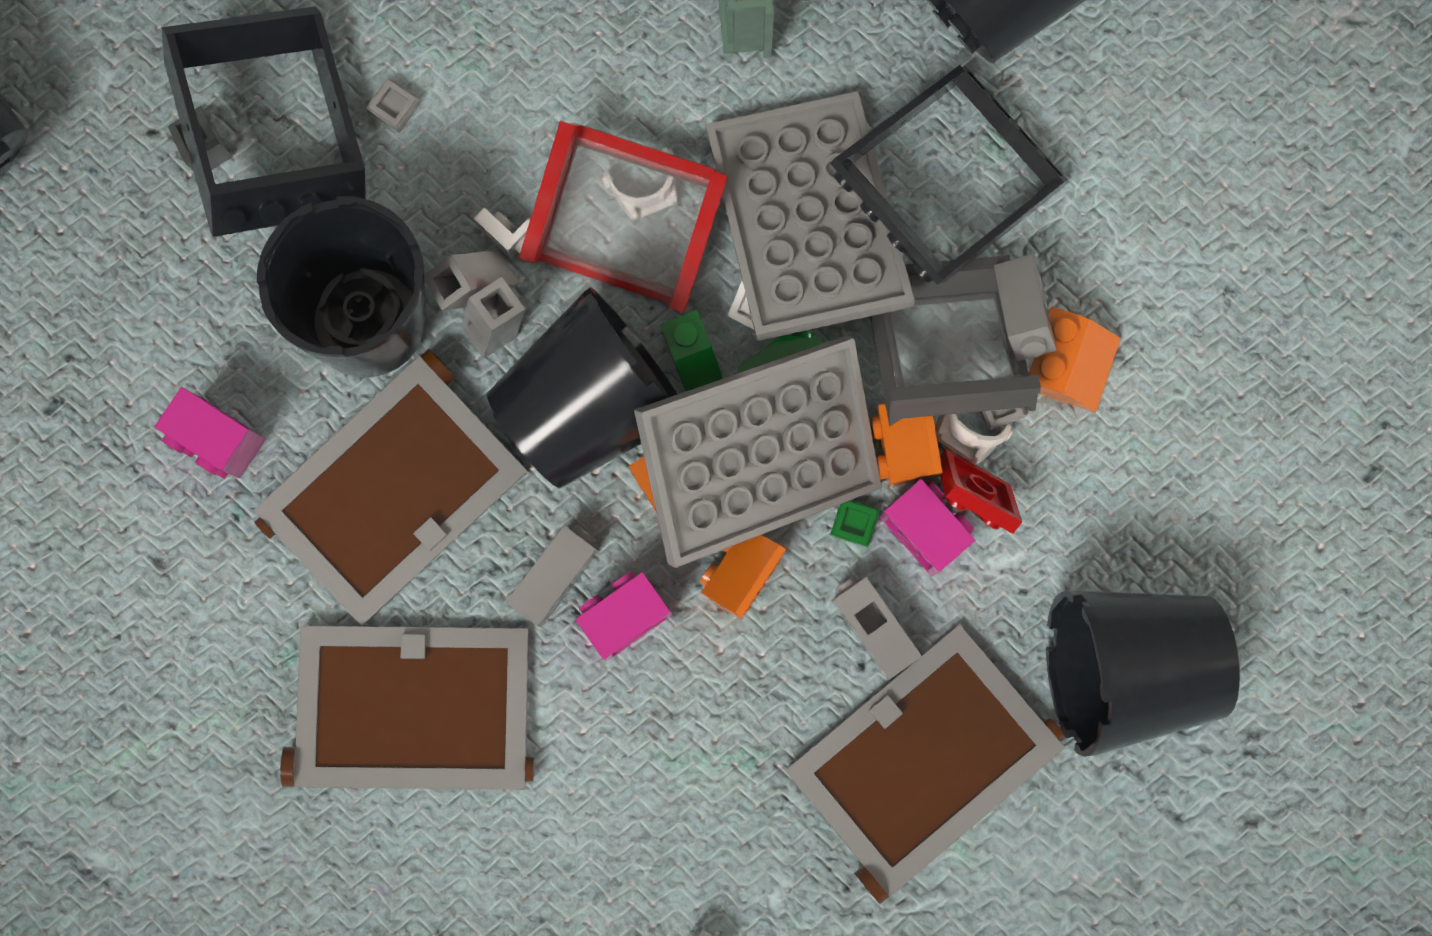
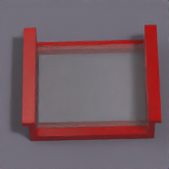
[518,121,728,313]

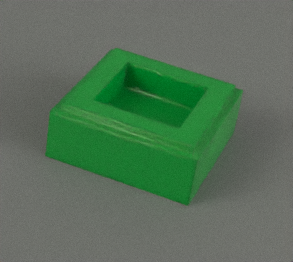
[830,500,880,548]

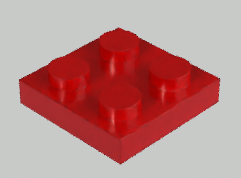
[940,448,1022,534]

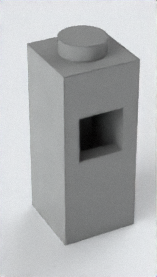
[425,250,519,311]
[994,254,1057,361]
[461,277,525,358]
[506,525,599,627]
[832,576,922,680]

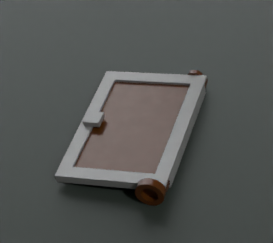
[254,348,528,626]
[785,624,1065,904]
[280,626,534,790]

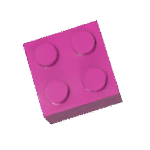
[154,386,266,479]
[879,479,976,577]
[575,571,673,661]

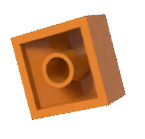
[1027,306,1121,413]
[870,404,942,488]
[699,535,786,620]

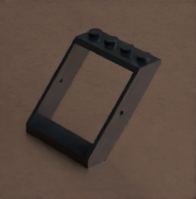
[161,6,366,237]
[830,65,1069,285]

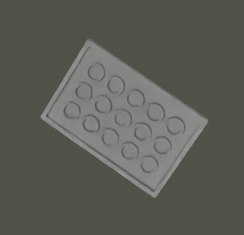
[706,91,915,341]
[634,336,882,568]

